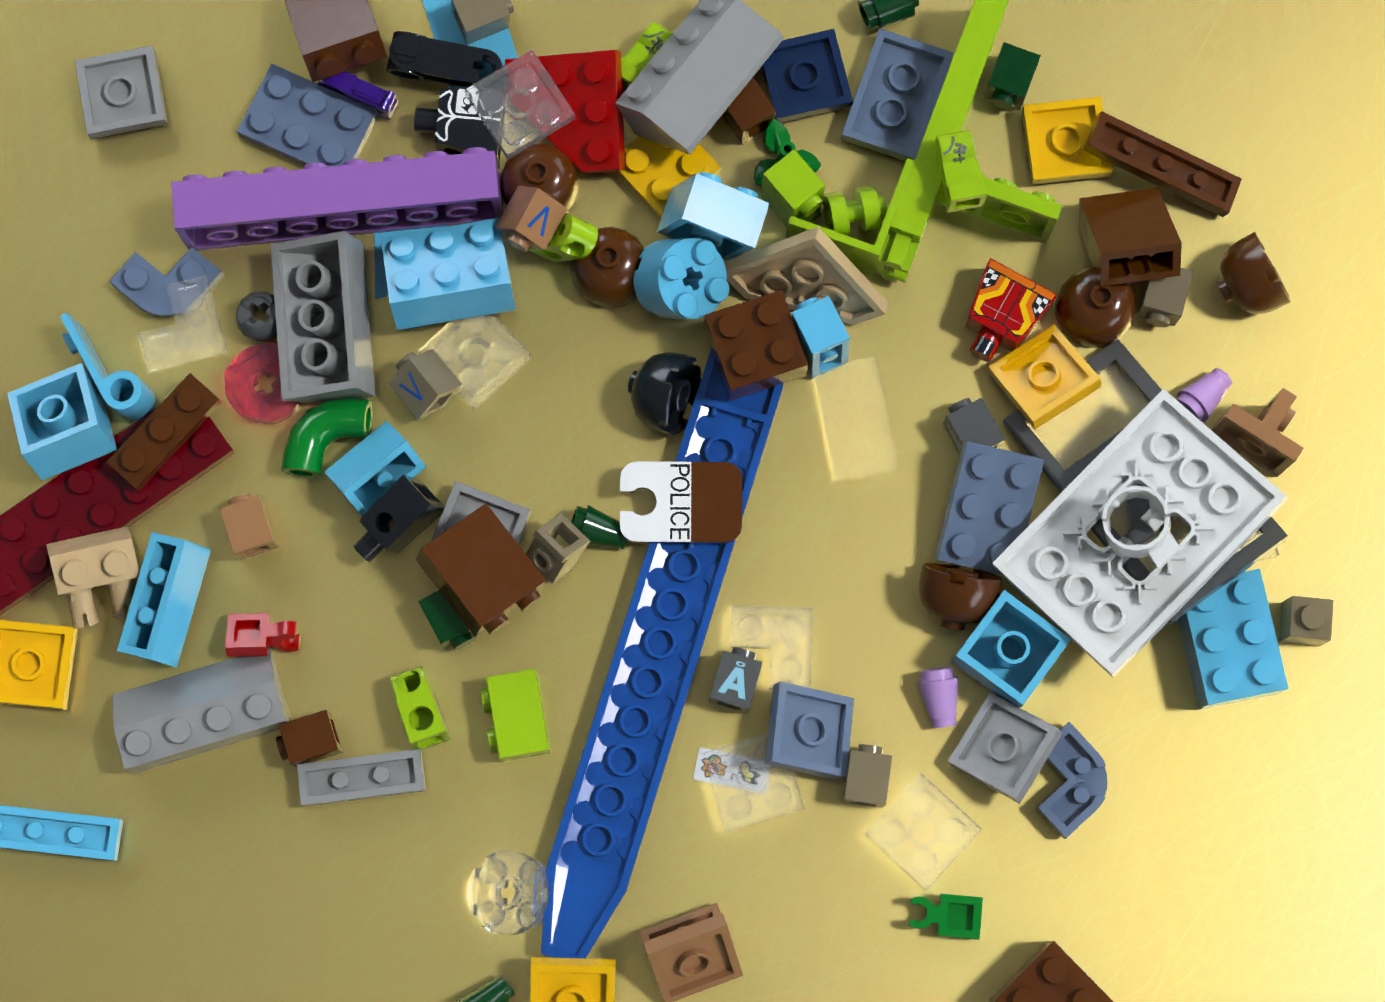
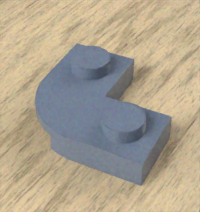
[109,247,224,317]
[1036,722,1107,839]

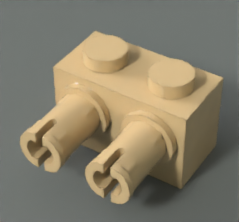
[46,526,140,628]

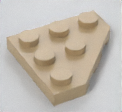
[724,226,888,325]

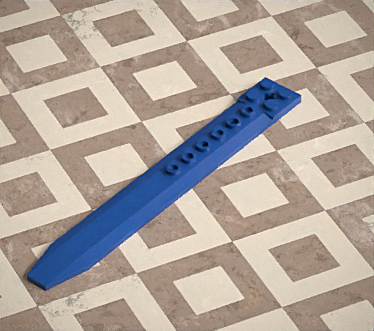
[541,347,785,959]

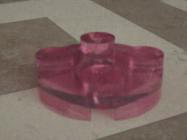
[224,343,302,425]

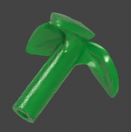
[754,119,821,187]

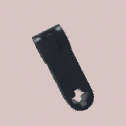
[386,31,505,87]

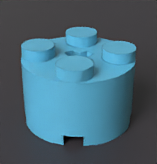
[633,238,729,319]

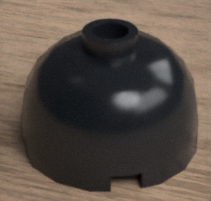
[628,352,701,435]

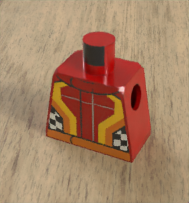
[965,258,1057,362]

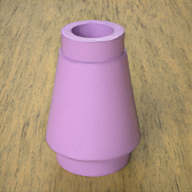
[1176,368,1232,422]
[918,667,958,728]

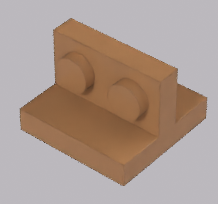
[1212,388,1304,477]
[639,903,743,1002]

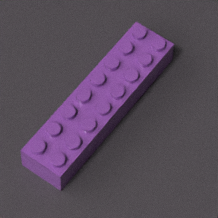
[171,147,503,251]

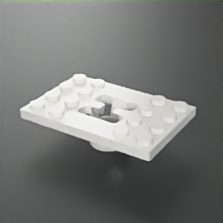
[992,389,1287,678]

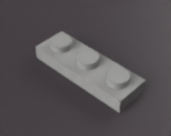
[297,749,426,807]

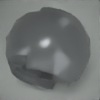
[235,292,277,341]

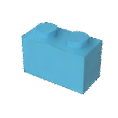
[792,296,850,379]
[325,420,426,516]

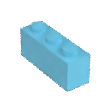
[117,532,211,667]

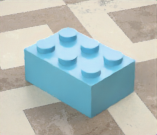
[381,218,516,330]
[1178,569,1289,710]

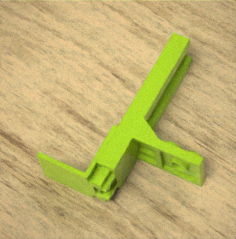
[785,0,1063,283]

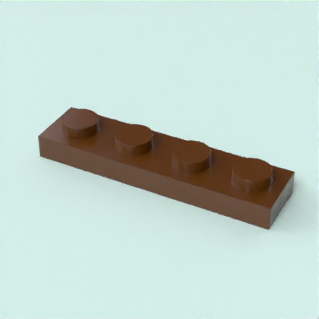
[1083,111,1242,217]

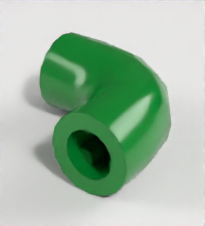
[281,398,373,478]

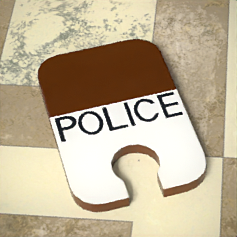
[620,461,742,543]

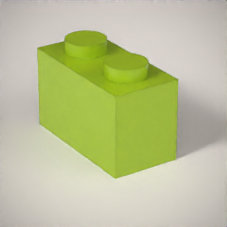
[761,149,825,227]
[481,669,551,762]

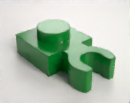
[908,894,983,940]

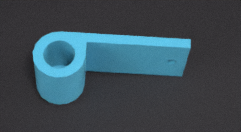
[60,312,156,421]

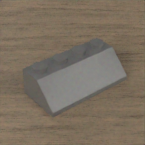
[615,0,784,155]
[270,231,376,402]
[112,647,291,773]

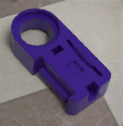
[318,71,399,120]

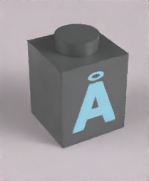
[943,397,1005,455]
[709,647,763,713]

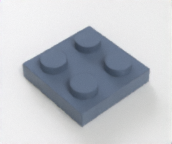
[765,681,854,781]

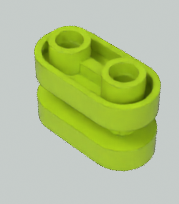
[822,186,887,235]

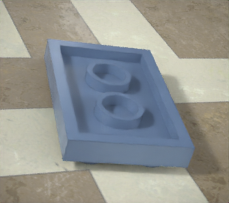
[841,28,954,161]
[237,63,379,167]
[934,440,1045,574]

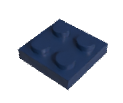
[761,29,853,123]

